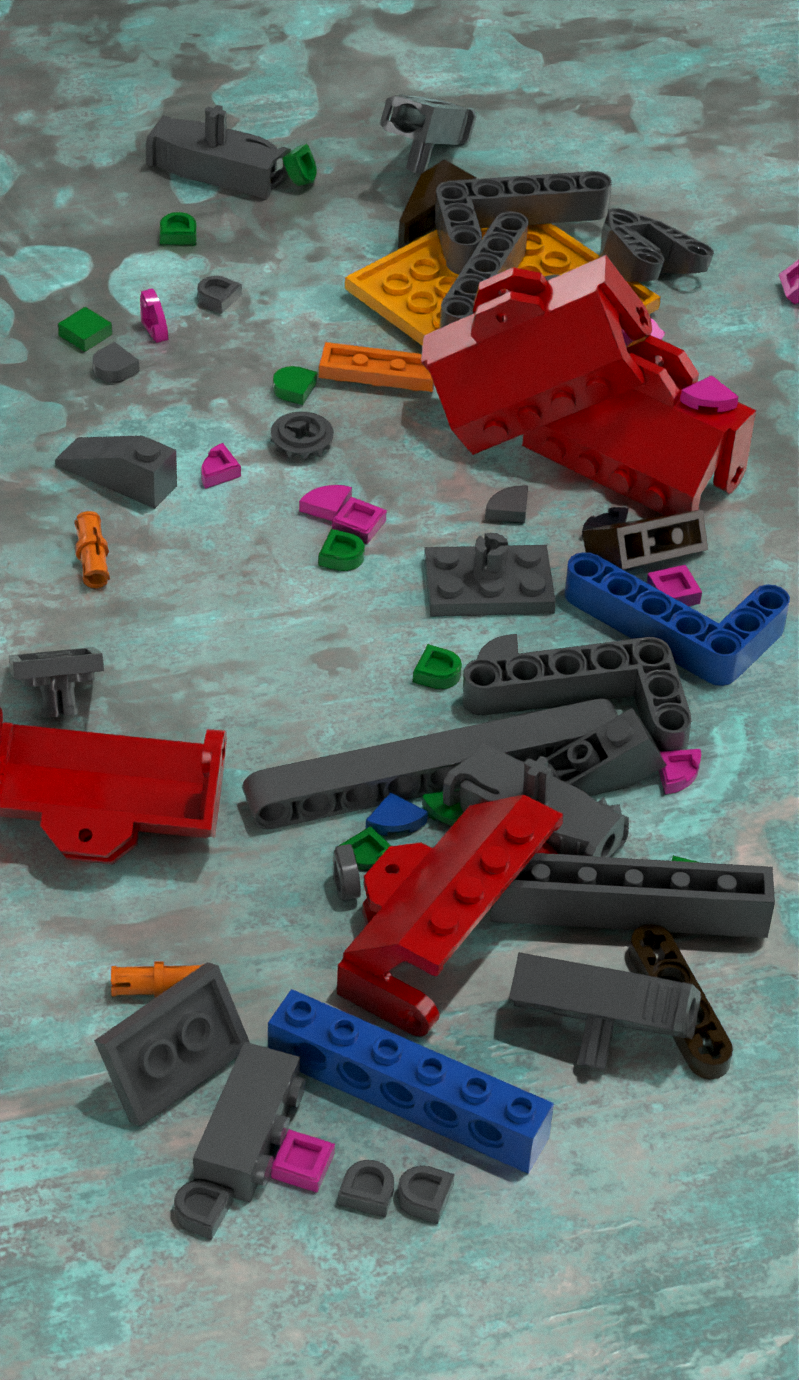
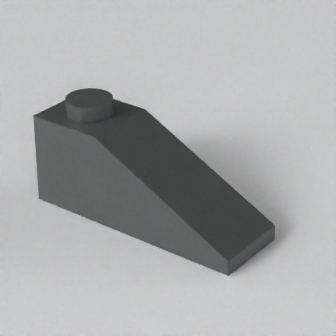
[55,435,177,509]

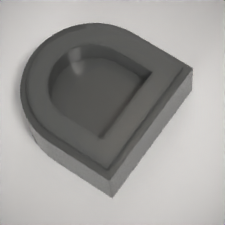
[197,276,242,314]
[93,342,140,382]
[332,844,361,901]
[338,1160,394,1217]
[397,1166,455,1224]
[174,1180,233,1240]

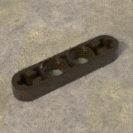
[629,924,733,1080]

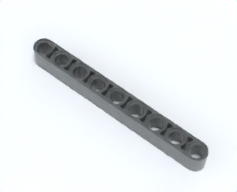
[242,699,618,829]

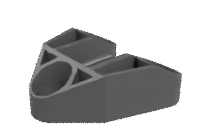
[600,208,714,282]

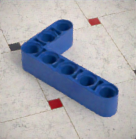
[565,552,790,686]

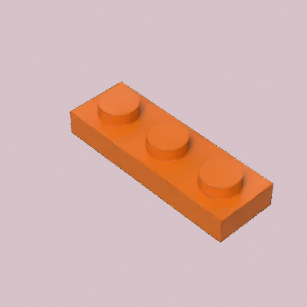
[319,342,434,392]

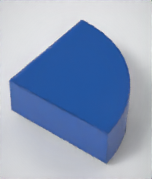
[365,792,428,836]

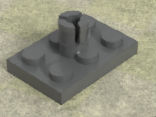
[424,532,556,617]
[8,647,104,717]
[94,962,250,1126]

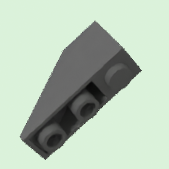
[546,708,667,796]

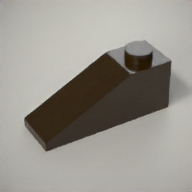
[398,159,477,249]
[582,510,708,569]

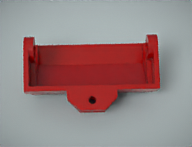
[421,255,652,455]
[522,335,756,515]
[0,707,227,865]
[337,794,564,1037]

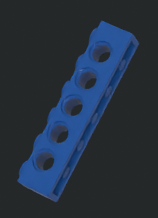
[268,989,554,1174]

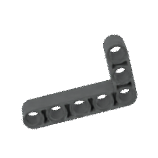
[434,171,612,274]
[439,211,528,329]
[462,637,692,752]

